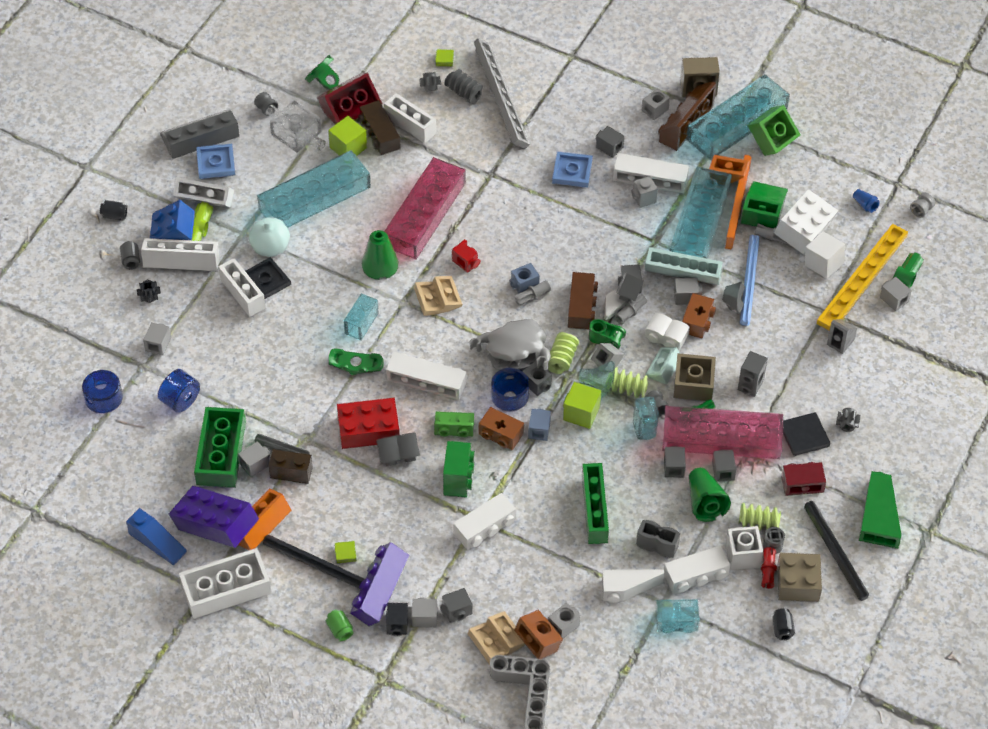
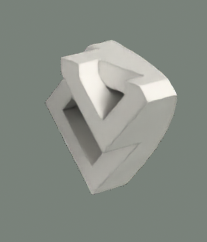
[603,289,631,320]

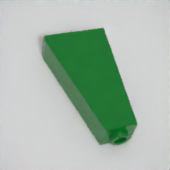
[858,471,902,549]

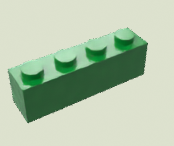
[582,463,609,544]

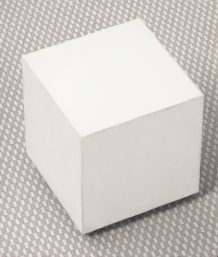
[805,232,845,279]
[725,526,763,570]

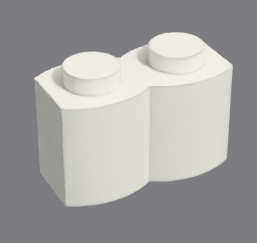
[645,313,690,351]

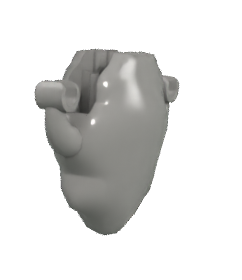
[469,319,551,373]

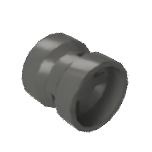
[254,92,279,116]
[644,390,670,417]
[763,527,785,554]

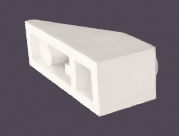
[602,569,664,603]

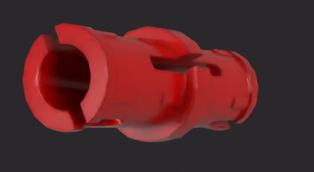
[761,547,777,589]

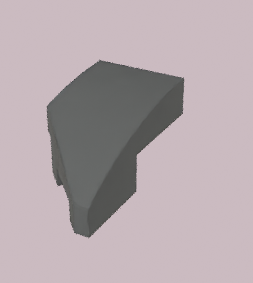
[722,281,745,314]

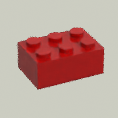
[337,397,400,449]

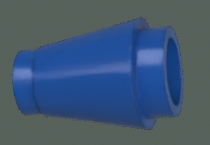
[853,189,880,213]

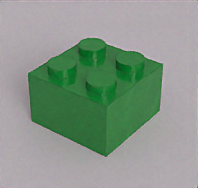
[443,441,475,498]

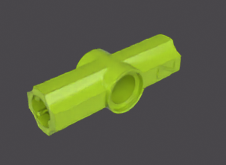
[191,201,213,241]

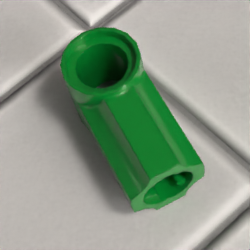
[893,252,924,288]

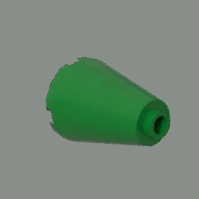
[361,230,399,280]
[688,468,731,522]

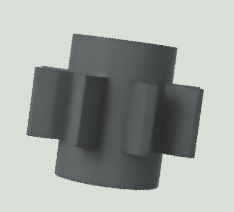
[419,72,441,91]
[836,408,861,432]

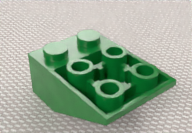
[741,181,788,229]

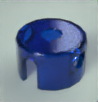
[491,368,529,411]
[158,369,200,413]
[82,370,123,414]

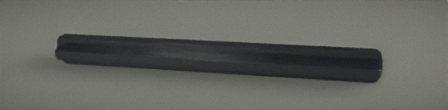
[804,501,869,601]
[263,535,365,589]

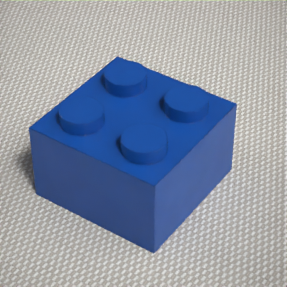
[150,200,195,241]

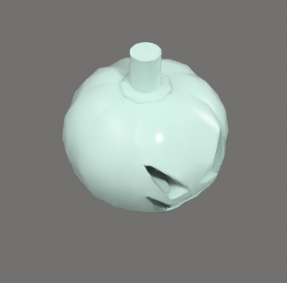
[249,217,290,257]

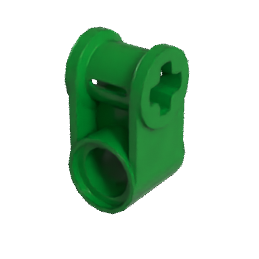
[588,319,626,350]

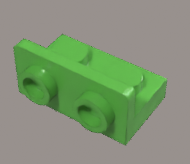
[434,411,474,437]

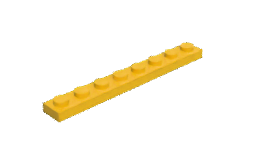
[816,223,908,331]

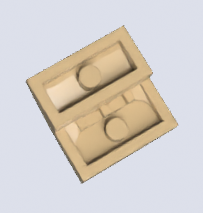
[414,276,462,316]
[467,611,525,665]

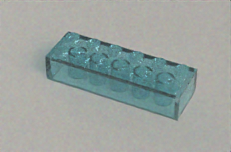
[686,74,790,160]
[257,150,371,228]
[670,166,732,259]

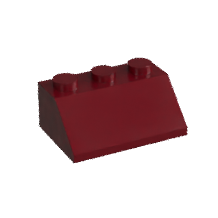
[316,72,383,125]

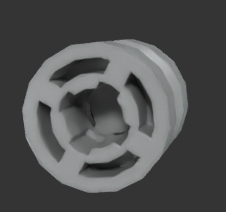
[910,192,935,218]

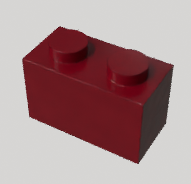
[781,462,826,496]

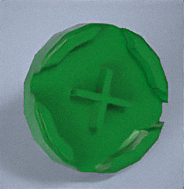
[305,55,339,90]

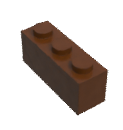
[568,272,598,330]

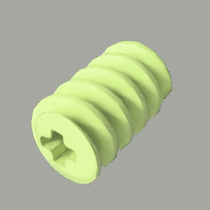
[548,332,579,374]
[606,367,648,400]
[738,503,781,531]

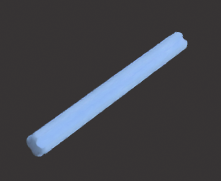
[740,234,760,326]

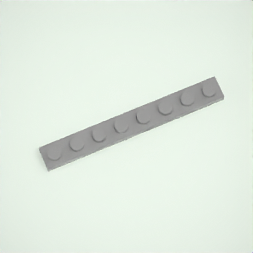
[474,38,530,149]

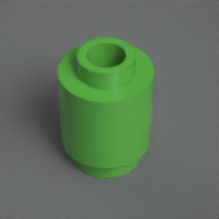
[325,610,354,641]

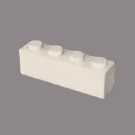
[613,153,689,194]
[141,238,220,271]
[386,352,467,400]

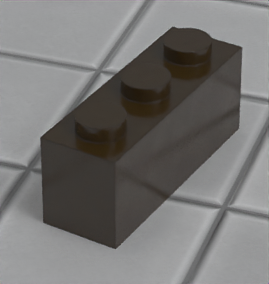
[358,101,401,155]

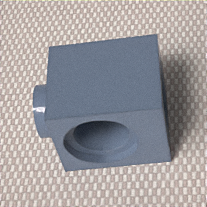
[509,263,540,294]
[528,409,551,441]

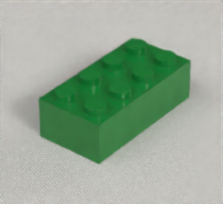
[194,407,246,488]

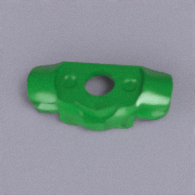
[328,348,384,375]

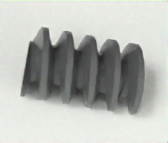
[444,69,483,105]

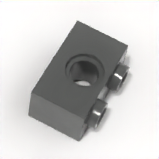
[737,351,768,397]

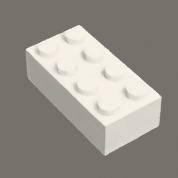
[179,548,271,619]

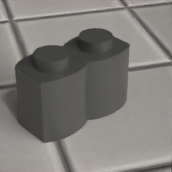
[376,432,420,466]
[636,520,680,558]

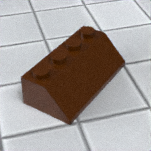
[658,82,716,151]

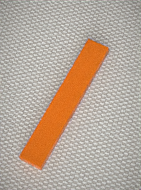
[725,155,751,250]

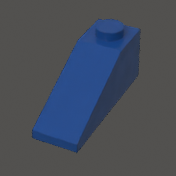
[126,508,187,565]

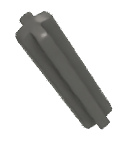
[254,434,310,455]

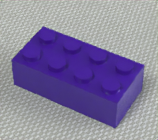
[169,485,259,548]

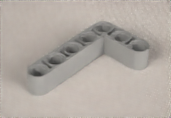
[490,655,550,729]

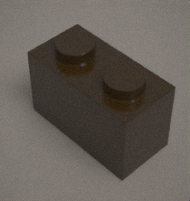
[268,449,313,484]

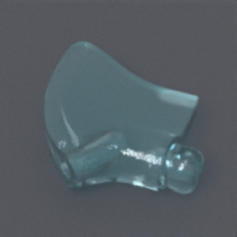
[579,361,615,399]

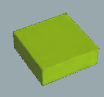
[436,49,454,67]
[334,541,357,564]

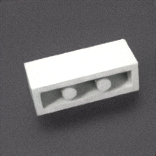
[384,94,437,144]
[173,177,234,208]
[218,258,266,317]
[453,493,516,550]
[664,545,730,594]

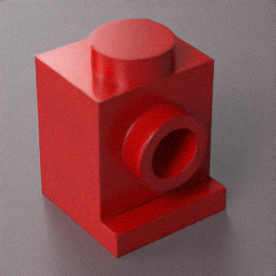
[452,239,481,273]

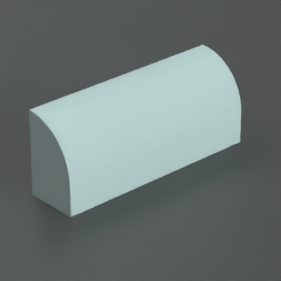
[645,247,723,285]

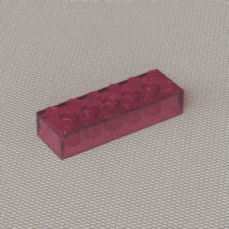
[384,157,466,260]
[662,406,783,459]

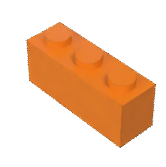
[238,488,292,550]

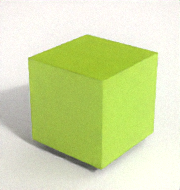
[328,116,367,162]
[563,382,601,429]

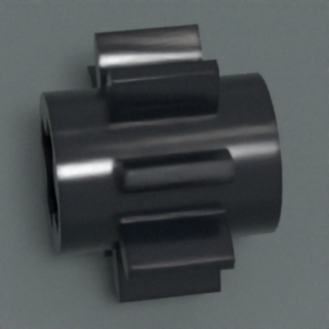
[136,279,161,303]

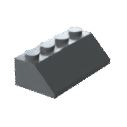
[160,110,239,159]

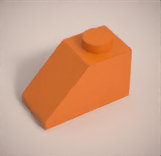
[709,155,749,185]

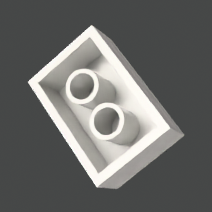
[774,190,838,255]

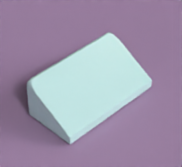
[646,347,680,384]

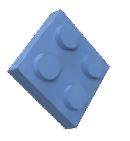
[196,144,235,179]
[552,152,593,188]

